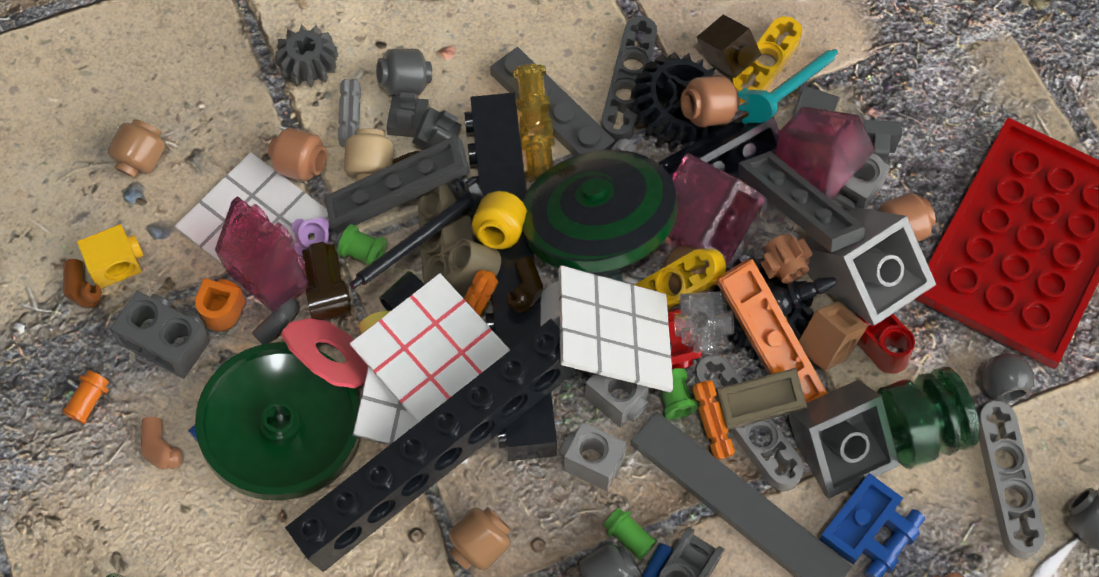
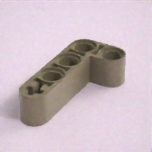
[417,174,501,297]

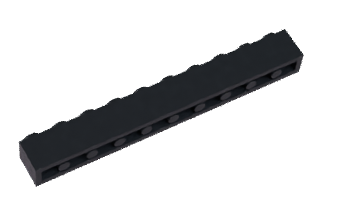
[464,92,557,461]

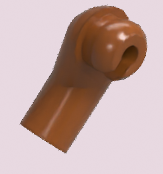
[63,259,102,308]

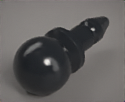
[770,277,837,316]

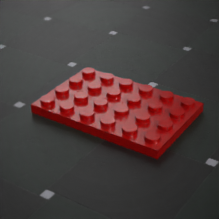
[915,117,1099,370]

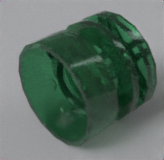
[877,366,980,469]

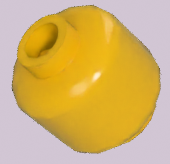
[472,191,527,250]

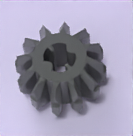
[275,24,338,88]

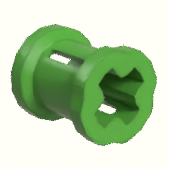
[337,224,388,266]
[658,368,699,420]

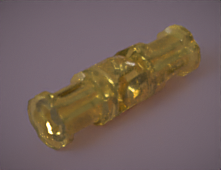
[513,64,555,182]

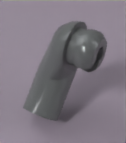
[252,292,299,344]

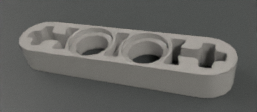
[695,355,804,491]
[976,401,1045,559]

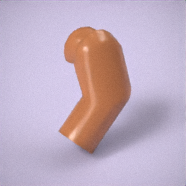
[141,417,183,470]

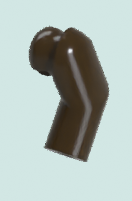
[506,257,544,313]

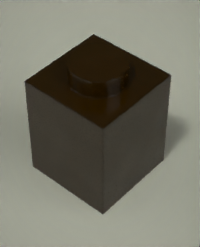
[697,14,762,78]

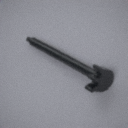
[349,176,484,289]

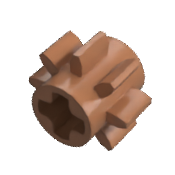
[761,234,813,284]

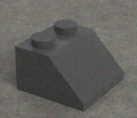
[788,380,900,498]

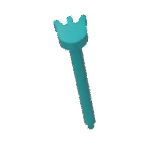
[737,49,838,124]

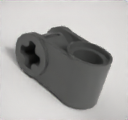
[659,527,725,577]

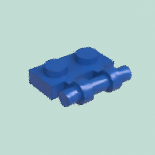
[819,473,925,577]

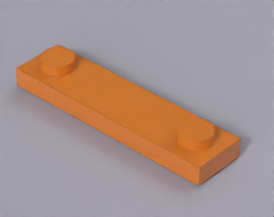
[715,258,828,403]

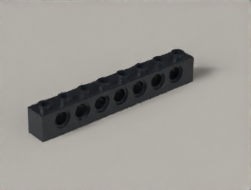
[285,319,579,572]

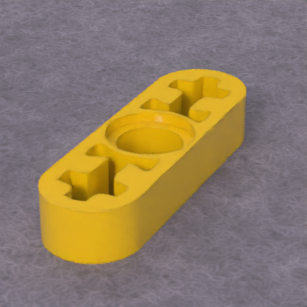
[732,16,802,103]
[634,249,726,310]

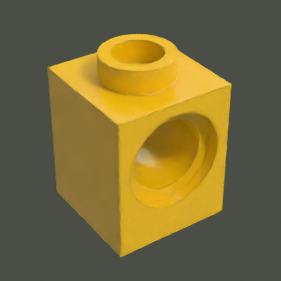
[77,224,144,289]

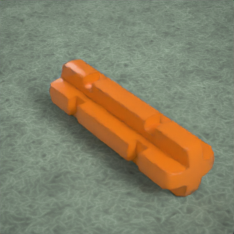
[464,269,498,317]
[692,380,735,460]

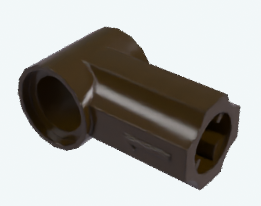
[302,242,351,320]

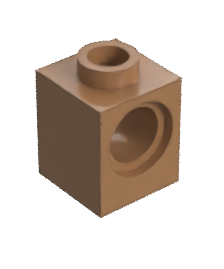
[799,301,868,371]

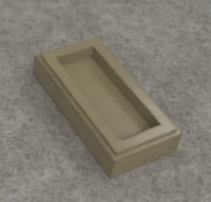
[717,368,808,430]

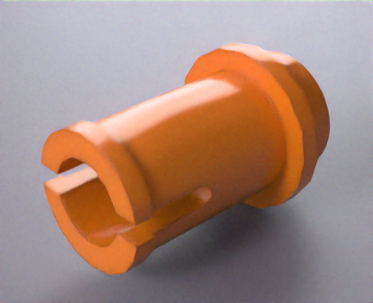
[62,370,109,425]

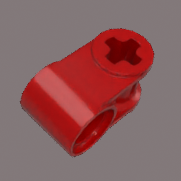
[854,313,915,374]

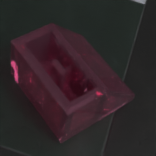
[776,106,875,199]
[670,153,767,265]
[215,196,309,312]

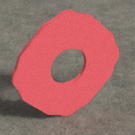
[281,318,368,388]

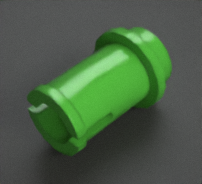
[603,508,657,560]

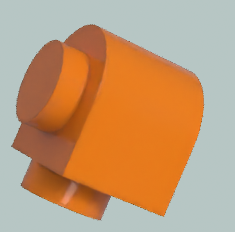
[195,278,246,331]

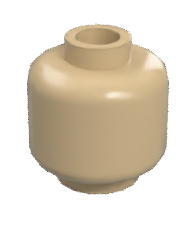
[344,128,394,181]

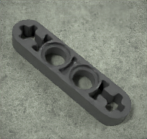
[602,16,657,144]

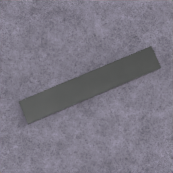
[631,412,852,577]

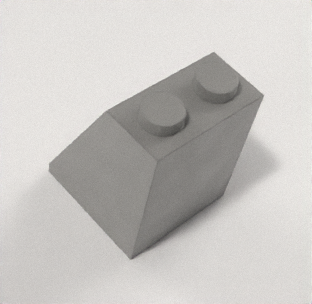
[805,207,936,326]

